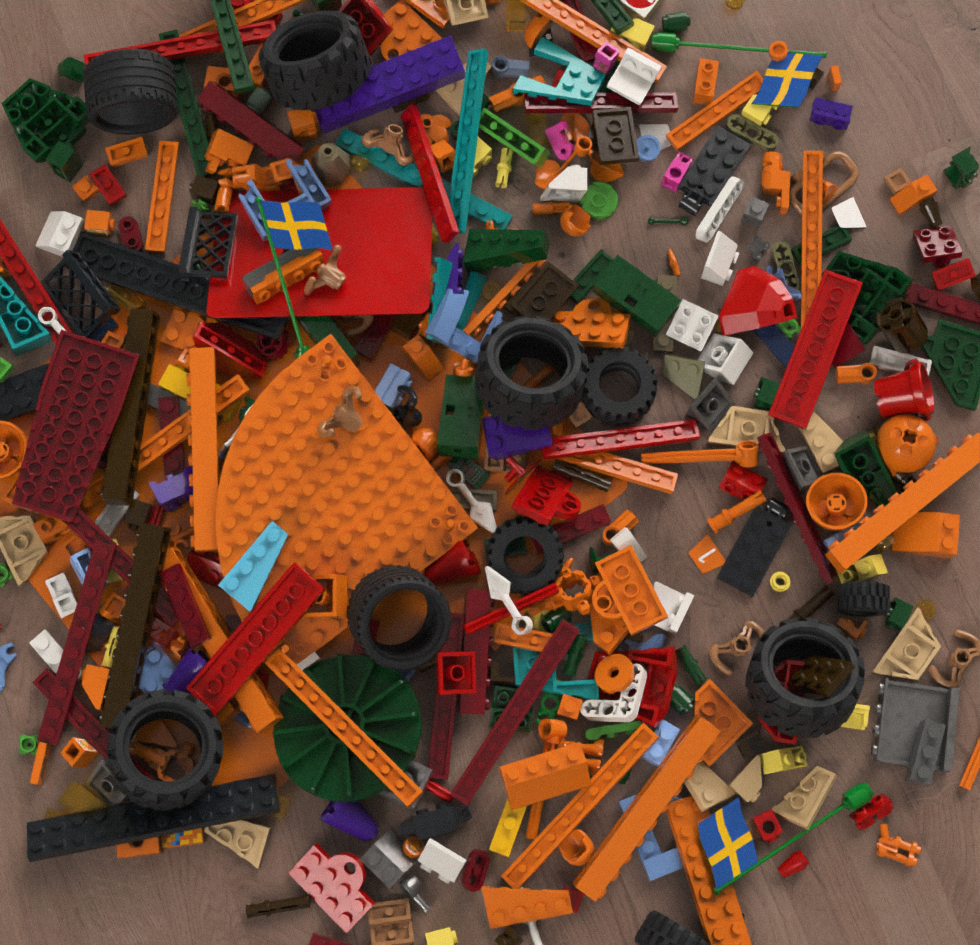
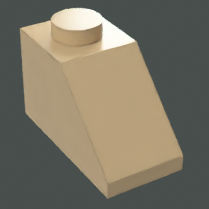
[728,755,762,803]

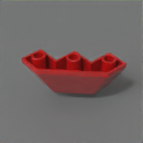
[718,266,797,336]

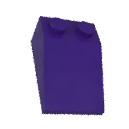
[482,416,553,461]

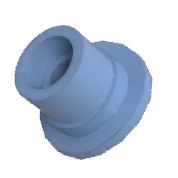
[637,135,661,162]

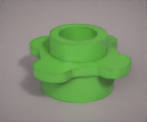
[191,198,212,212]
[777,319,801,339]
[0,563,14,587]
[19,734,39,755]

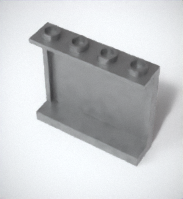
[871,678,960,773]

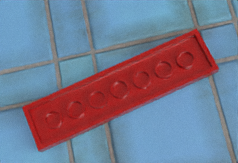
[768,269,863,430]
[186,562,326,716]

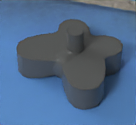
[747,236,770,261]

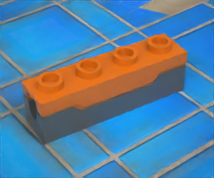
[242,248,325,304]

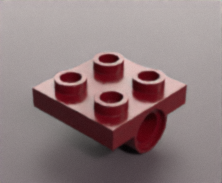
[913,225,963,268]

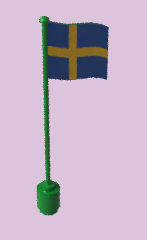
[652,32,827,108]
[254,197,333,360]
[698,782,874,895]

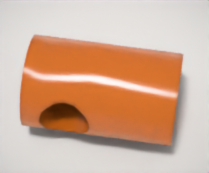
[214,186,233,213]

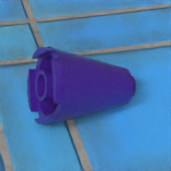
[163,646,209,694]
[320,800,379,842]

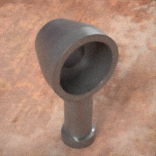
[398,875,432,913]

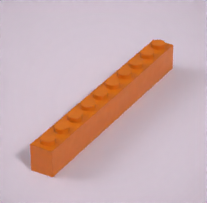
[186,347,219,552]
[825,432,980,574]
[163,547,284,732]
[572,714,721,902]

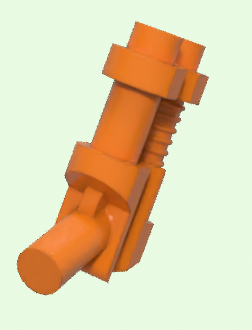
[876,824,921,867]

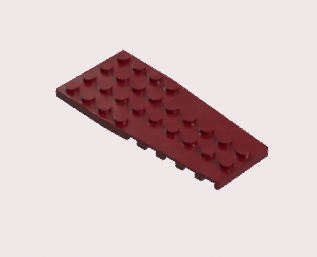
[12,329,140,523]

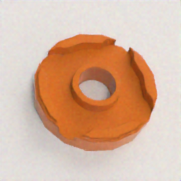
[595,654,635,694]

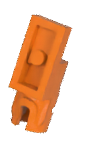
[761,152,790,215]
[218,164,283,191]

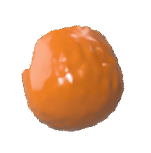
[560,203,591,237]
[410,428,438,460]
[559,829,594,866]

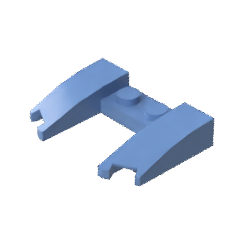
[239,159,332,241]
[425,289,503,365]
[618,794,683,881]

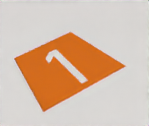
[688,534,726,574]

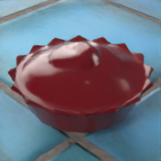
[256,329,291,361]

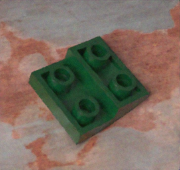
[490,683,534,733]

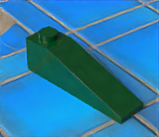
[833,430,898,507]

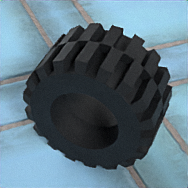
[838,581,890,617]

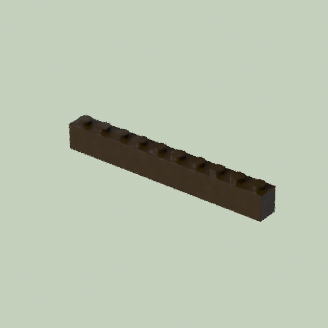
[101,309,160,506]
[100,523,171,729]

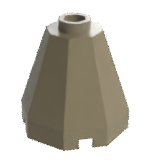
[311,143,351,186]

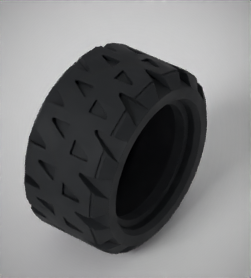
[259,11,372,110]
[475,316,588,430]
[745,618,865,738]
[107,689,224,810]

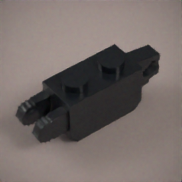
[399,803,472,840]

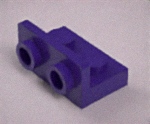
[809,97,853,130]

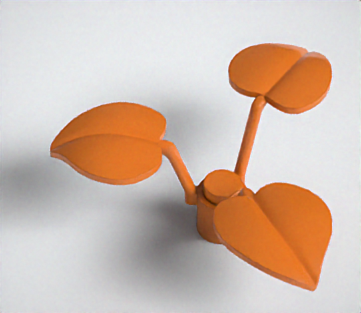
[535,113,624,190]

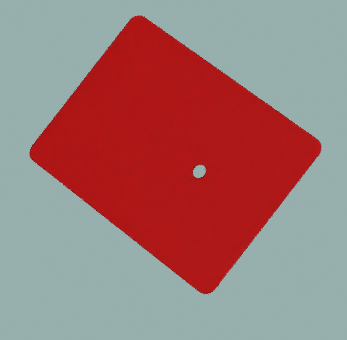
[206,187,433,318]

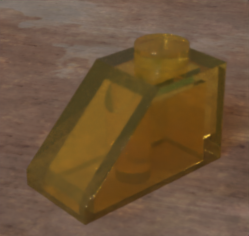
[58,780,110,814]

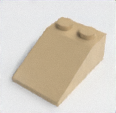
[443,0,489,26]

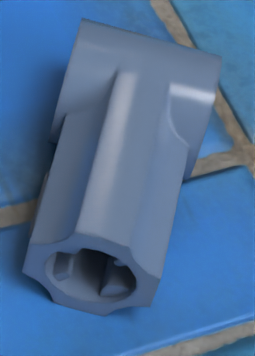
[491,56,529,80]

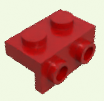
[718,461,768,501]
[187,547,224,588]

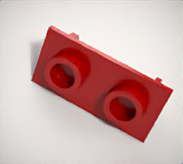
[849,794,894,831]

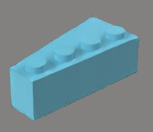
[218,521,289,612]

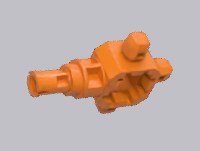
[526,567,602,617]
[129,739,196,782]

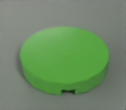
[580,182,618,220]

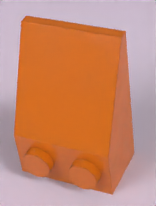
[891,512,960,559]
[302,574,348,618]

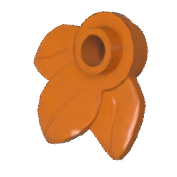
[421,114,452,145]

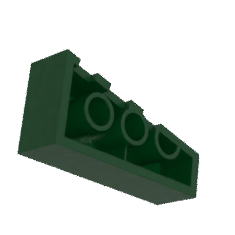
[463,229,550,275]

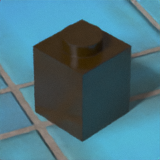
[189,175,220,206]
[124,499,153,531]

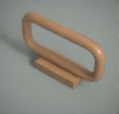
[789,150,859,215]

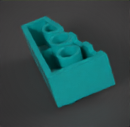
[0,276,52,357]

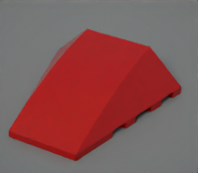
[588,646,678,728]

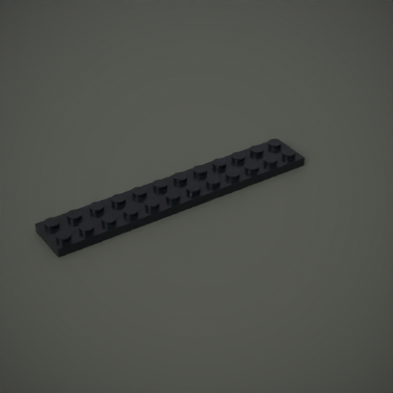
[65,232,289,341]
[27,774,280,862]

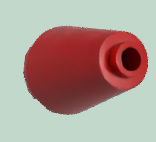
[423,539,481,586]

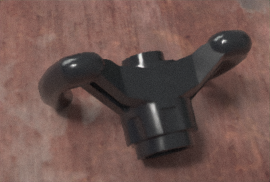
[392,385,422,431]

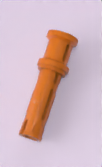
[707,490,767,534]

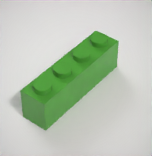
[479,108,551,169]

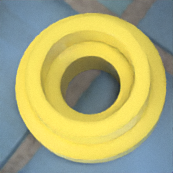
[770,572,790,592]

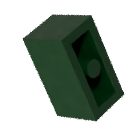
[46,141,83,183]

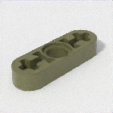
[726,115,779,152]
[771,241,800,291]

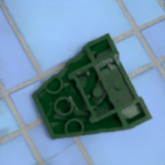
[1,78,89,163]
[822,251,914,344]

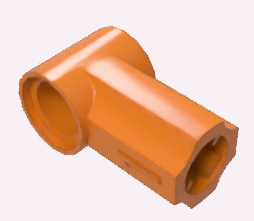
[836,363,877,385]
[602,509,639,547]

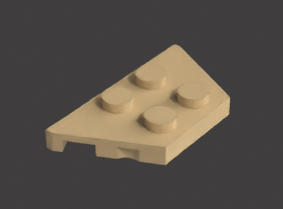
[708,406,785,454]
[0,516,49,587]
[872,607,941,680]

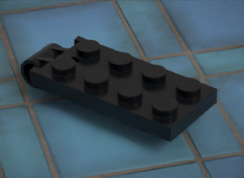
[678,126,751,216]
[0,363,49,422]
[717,497,793,597]

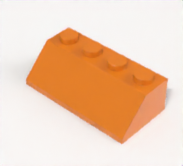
[499,742,591,811]

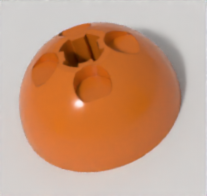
[875,414,936,473]
[0,421,27,479]
[806,473,867,531]

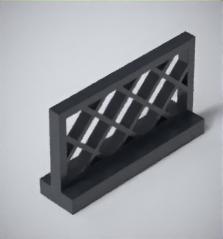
[178,207,238,281]
[40,250,121,338]

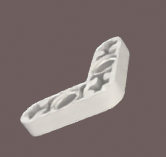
[580,663,647,722]

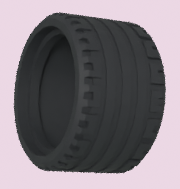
[83,49,178,135]
[347,565,452,671]

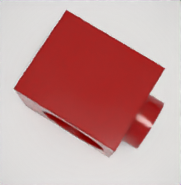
[751,809,783,843]

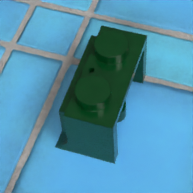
[943,146,979,190]

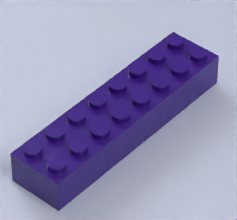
[314,35,465,134]

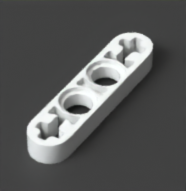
[696,177,744,243]

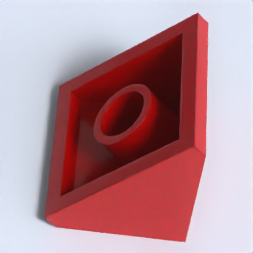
[437,651,477,695]

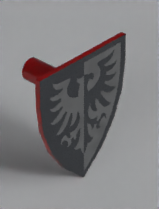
[504,455,542,495]

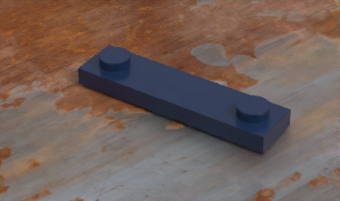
[753,324,795,369]

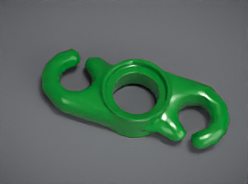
[535,679,562,726]

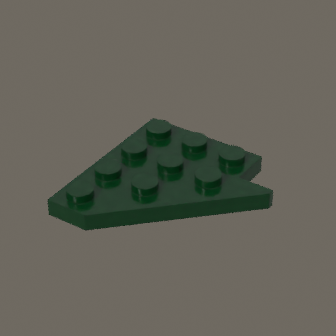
[922,319,980,411]

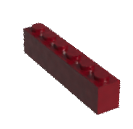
[197,81,308,163]
[459,589,495,715]

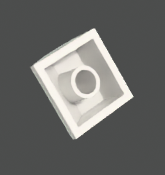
[540,165,587,203]
[35,211,85,257]
[701,231,739,286]
[697,333,754,385]
[418,838,467,884]

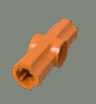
[488,75,546,114]

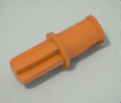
[533,200,571,216]

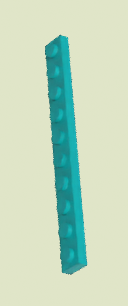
[449,48,488,234]
[335,128,513,229]

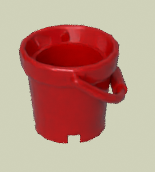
[874,358,935,421]

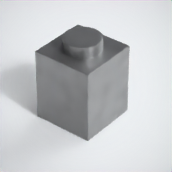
[741,196,769,229]

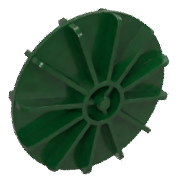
[272,654,422,803]

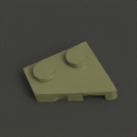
[662,354,706,399]

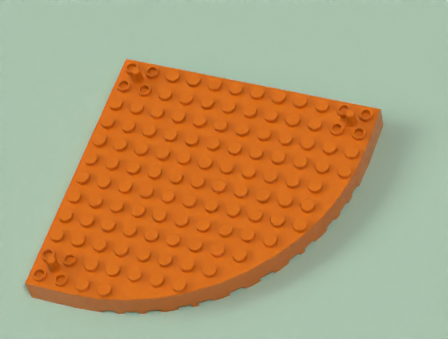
[215,334,478,665]

